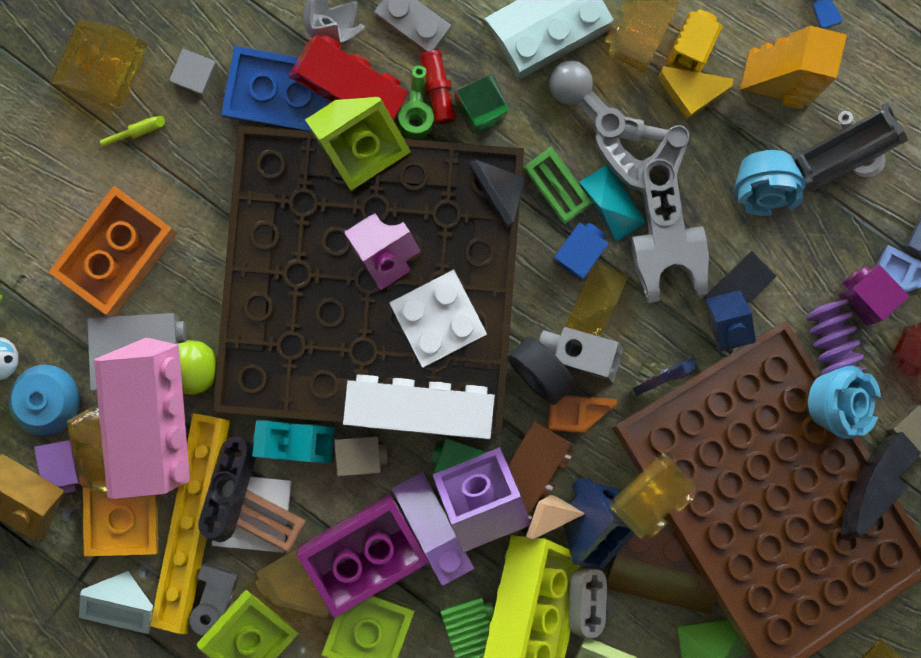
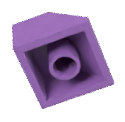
[433,447,531,553]

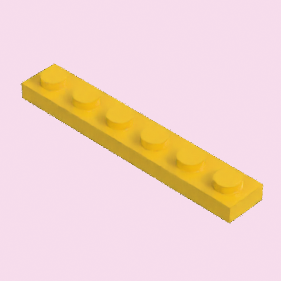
[150,413,230,634]

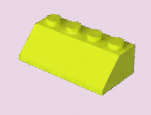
[483,535,584,658]

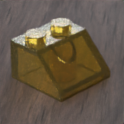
[50,19,148,109]
[609,453,696,539]

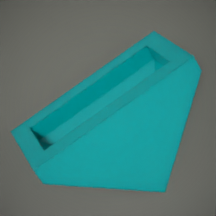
[579,165,646,242]

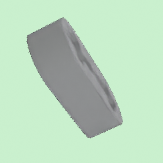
[569,567,607,638]

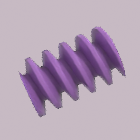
[806,299,867,375]

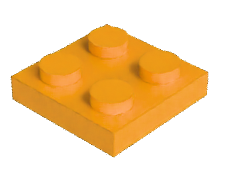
[83,483,158,556]

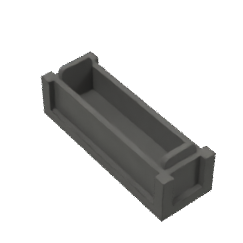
[791,102,908,192]

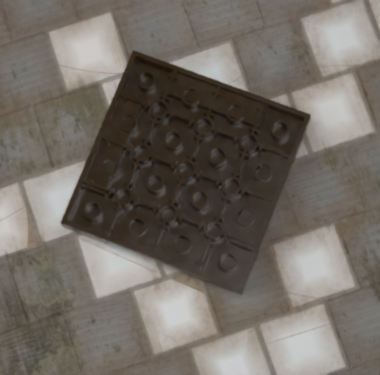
[213,126,524,435]

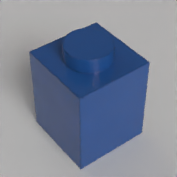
[553,222,609,281]

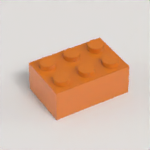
[48,186,178,317]

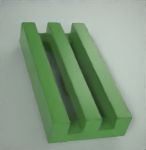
[523,147,593,225]

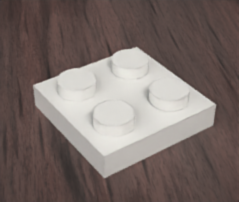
[390,270,487,368]

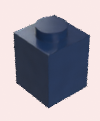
[706,290,756,351]

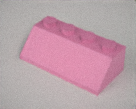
[94,338,190,499]

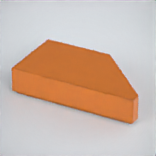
[548,395,617,433]

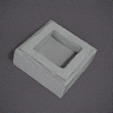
[169,48,217,96]

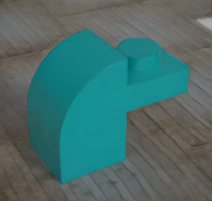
[252,420,335,464]

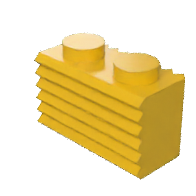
[666,10,723,73]

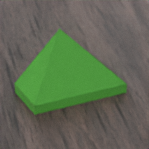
[677,619,749,658]

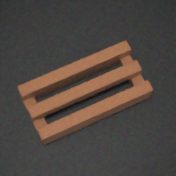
[236,490,306,553]

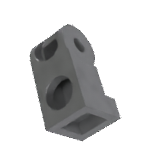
[190,562,240,636]

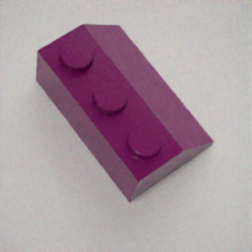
[297,493,429,618]

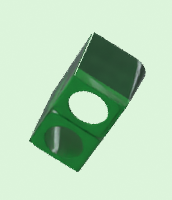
[454,74,509,134]

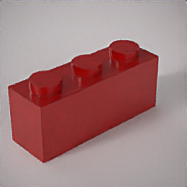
[288,35,408,120]

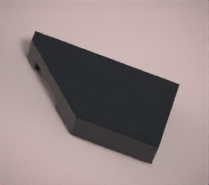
[704,251,777,302]

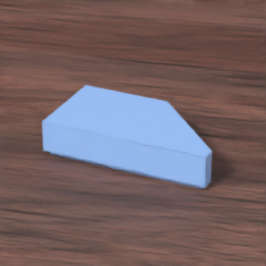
[876,245,921,292]

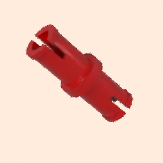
[419,50,456,125]

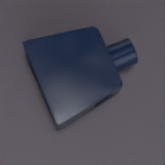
[564,478,642,570]

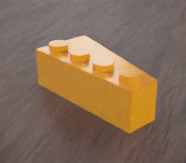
[740,26,847,109]

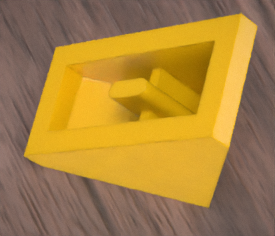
[658,66,734,120]

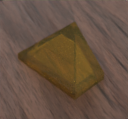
[565,261,628,337]

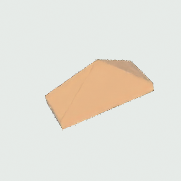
[526,495,585,539]

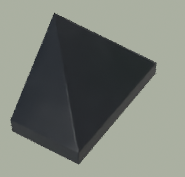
[469,160,525,230]

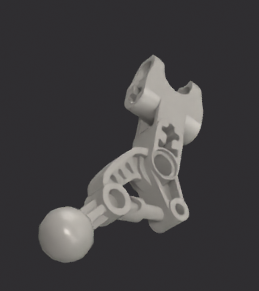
[548,60,709,304]

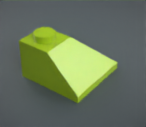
[305,97,411,191]

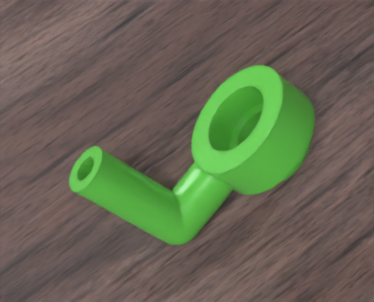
[398,65,434,139]

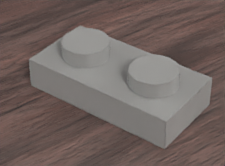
[374,0,452,52]

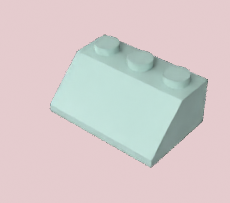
[484,0,614,80]

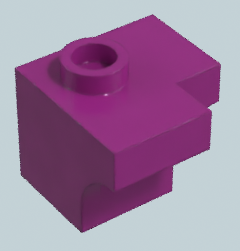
[344,213,421,290]

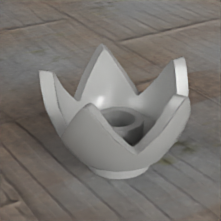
[303,0,365,45]

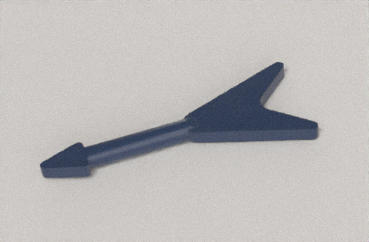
[633,357,697,396]

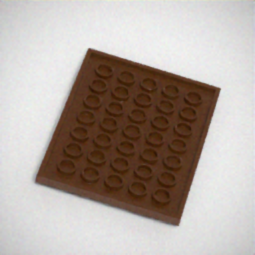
[612,320,921,658]

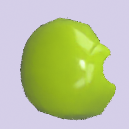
[177,340,217,395]

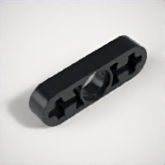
[198,437,256,542]

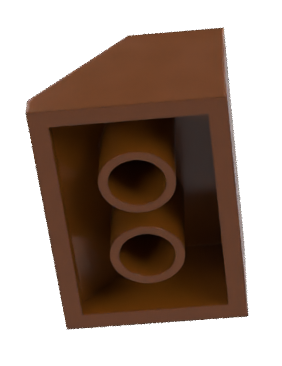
[606,523,716,614]

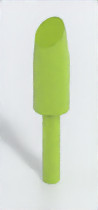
[99,116,165,147]

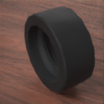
[508,337,575,405]

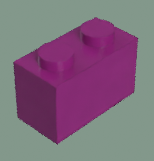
[838,264,909,326]

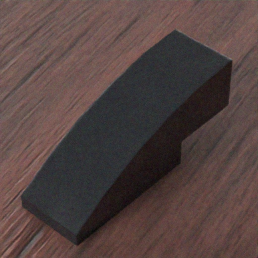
[841,432,921,541]

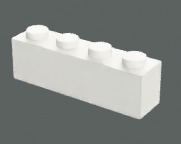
[343,375,495,439]

